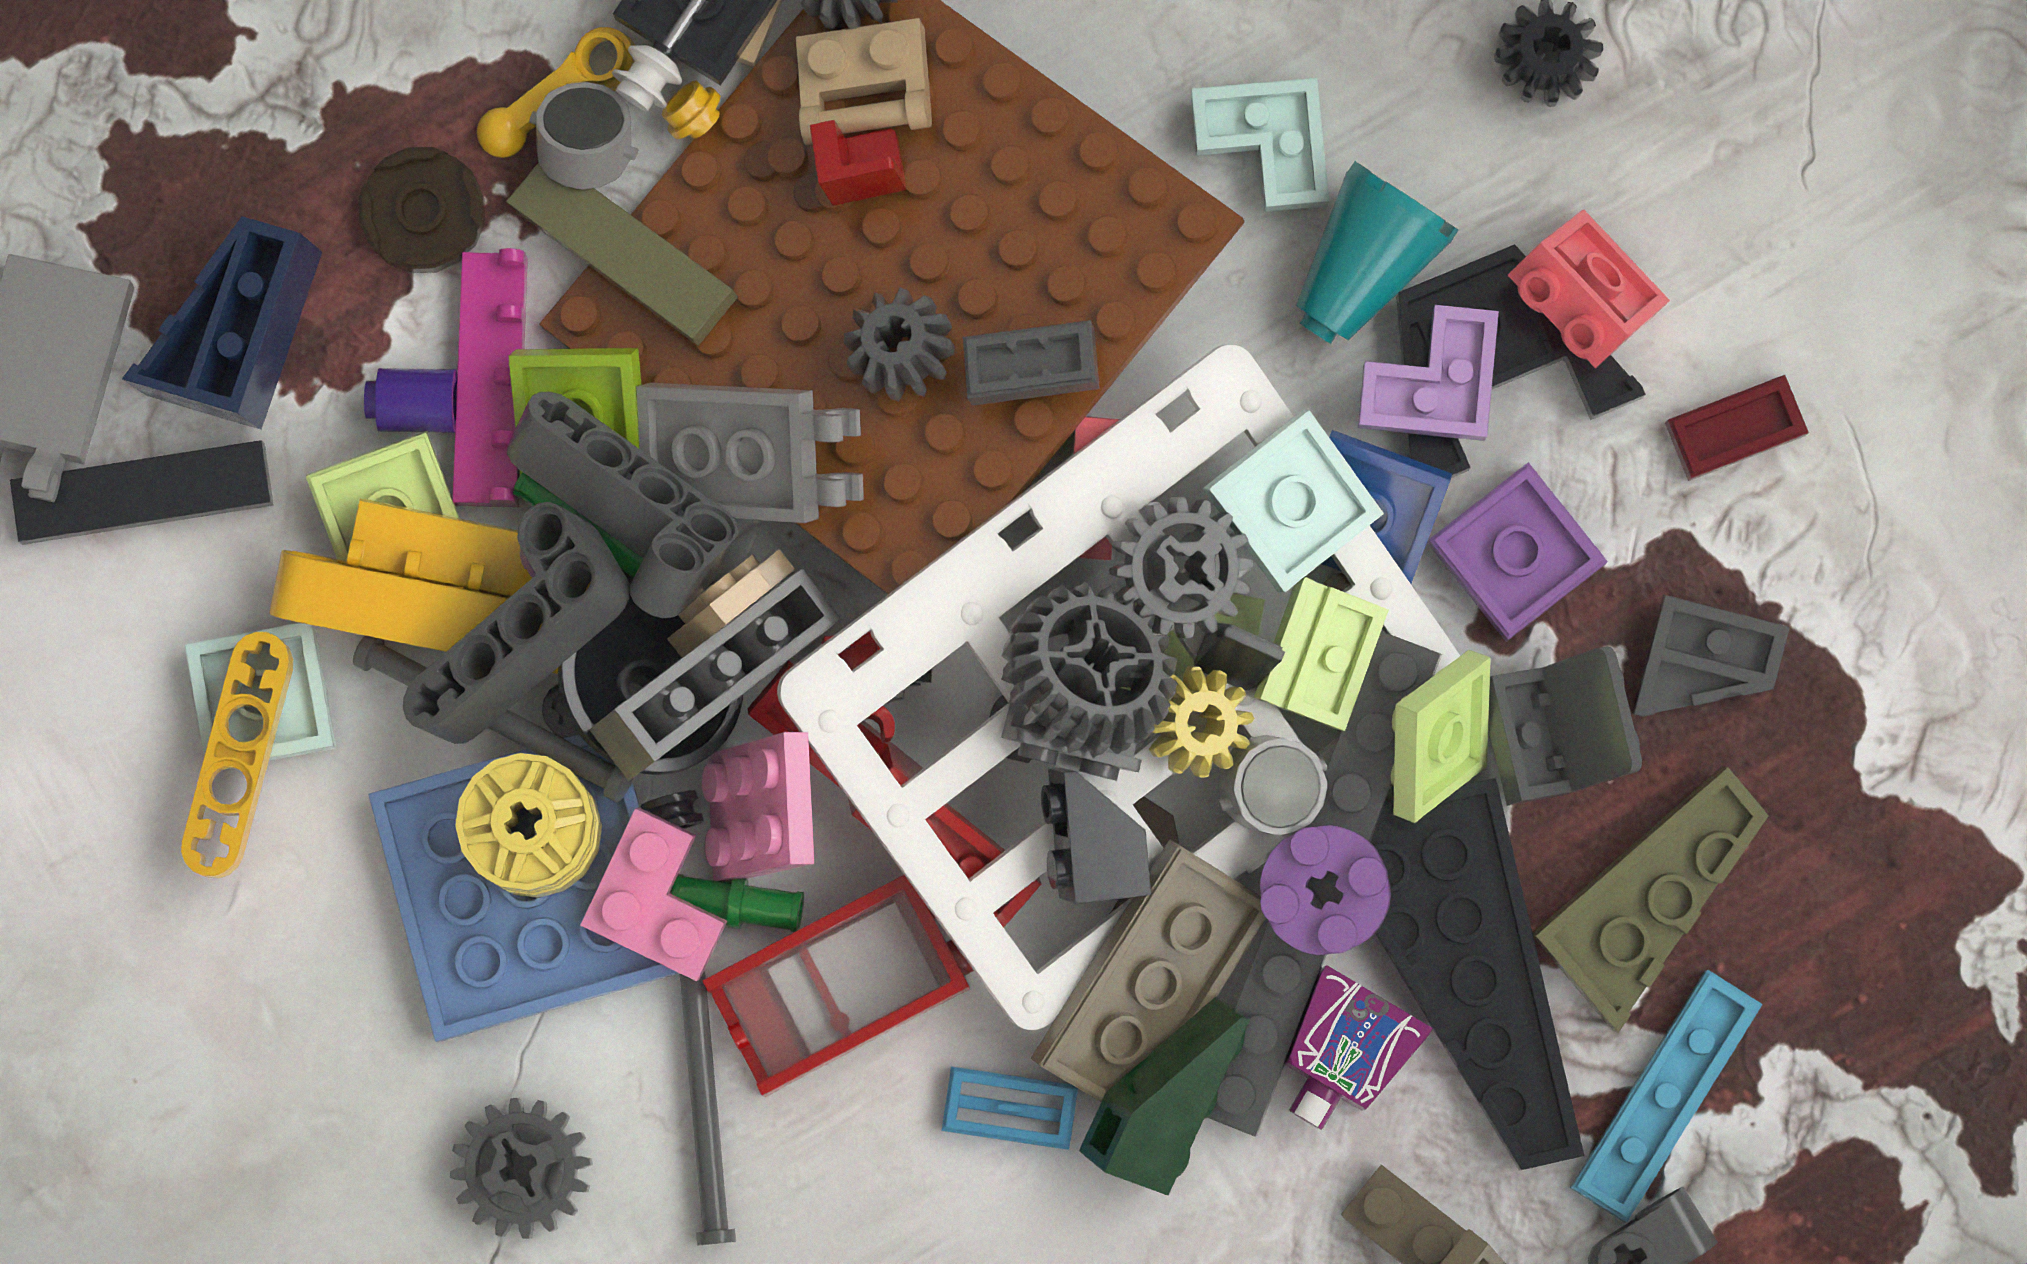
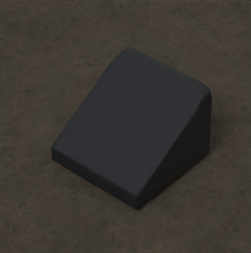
[1194,623,1285,691]

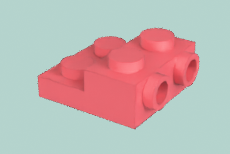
[1508,209,1670,368]

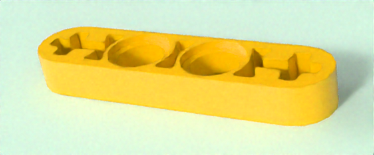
[181,632,294,878]

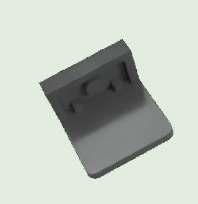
[1488,646,1642,806]

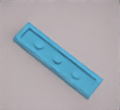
[1570,970,1763,1223]

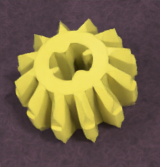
[1149,666,1255,778]

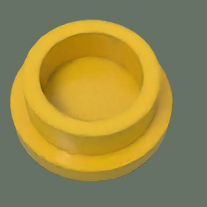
[661,80,721,139]

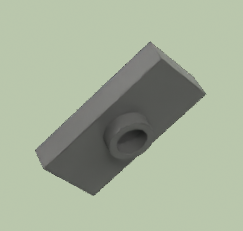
[963,320,1099,405]

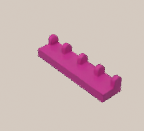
[453,248,528,508]

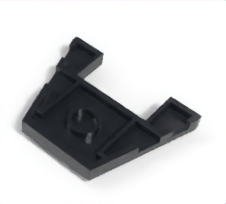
[1396,244,1646,478]

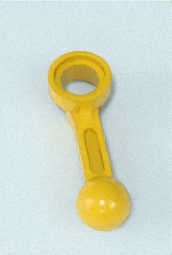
[477,27,635,158]

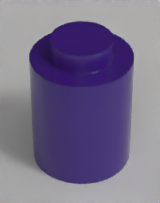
[364,368,457,433]

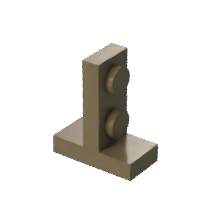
[1341,1164,1506,1264]

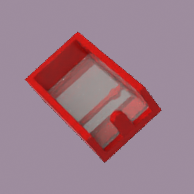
[702,875,974,1097]

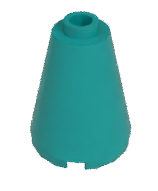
[1296,161,1459,344]

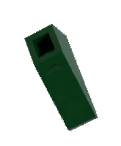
[1079,997,1250,1196]

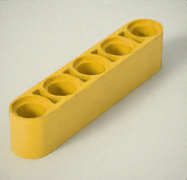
[269,550,558,674]

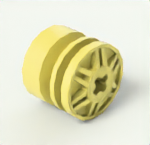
[455,753,602,898]

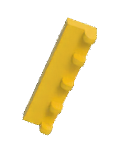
[346,498,591,596]

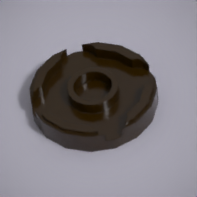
[359,147,485,273]

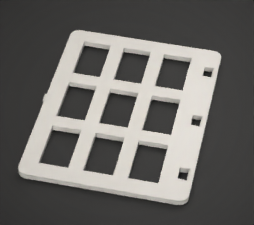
[777,345,1460,1030]

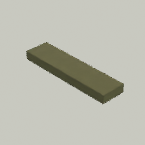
[506,163,738,346]

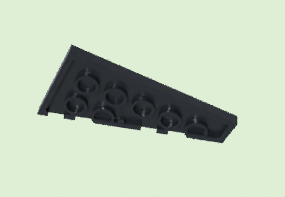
[1370,778,1585,1170]

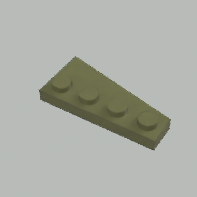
[1532,766,1769,1033]

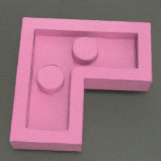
[580,807,727,981]

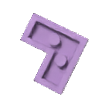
[1358,305,1499,441]

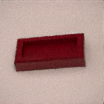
[1665,375,1809,481]

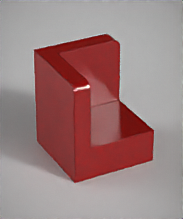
[810,120,907,206]

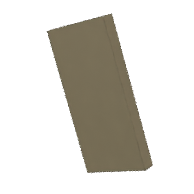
[1031,839,1266,1102]

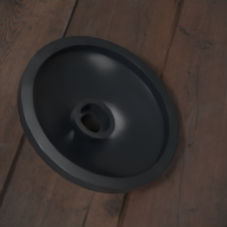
[558,594,743,775]

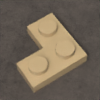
[667,550,795,658]

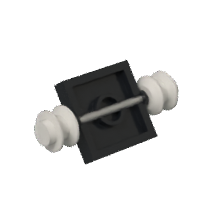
[612,0,777,111]

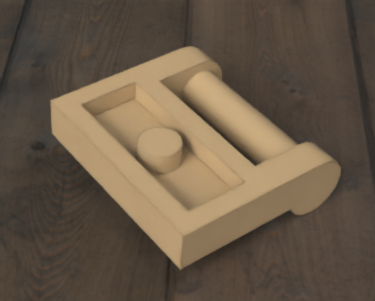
[796,18,932,146]

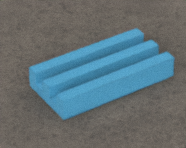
[941,1067,1078,1150]

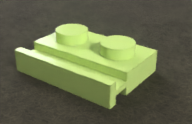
[1253,577,1389,731]

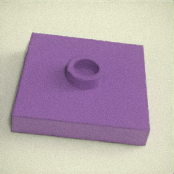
[1427,462,1608,642]

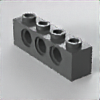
[589,568,841,781]

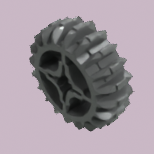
[1001,582,1178,758]

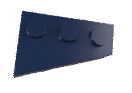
[122,216,322,430]

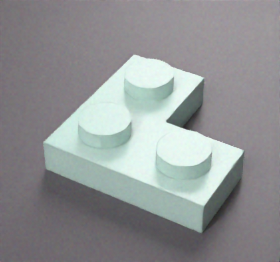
[1191,78,1329,212]

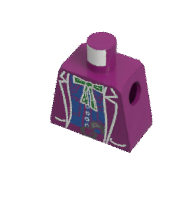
[1285,965,1433,1130]

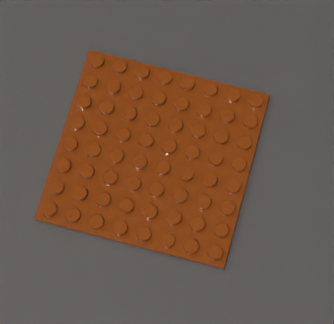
[539,0,1245,595]

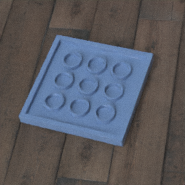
[368,734,680,1043]

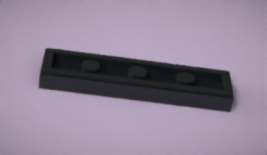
[10,440,274,545]

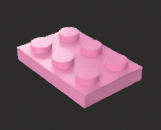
[702,732,814,881]

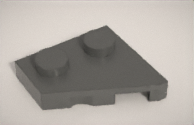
[1632,594,1790,717]

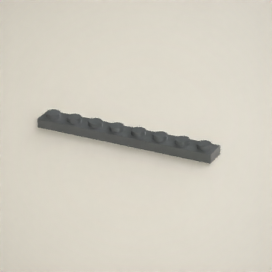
[1207,631,1442,1137]

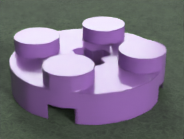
[1260,825,1391,955]

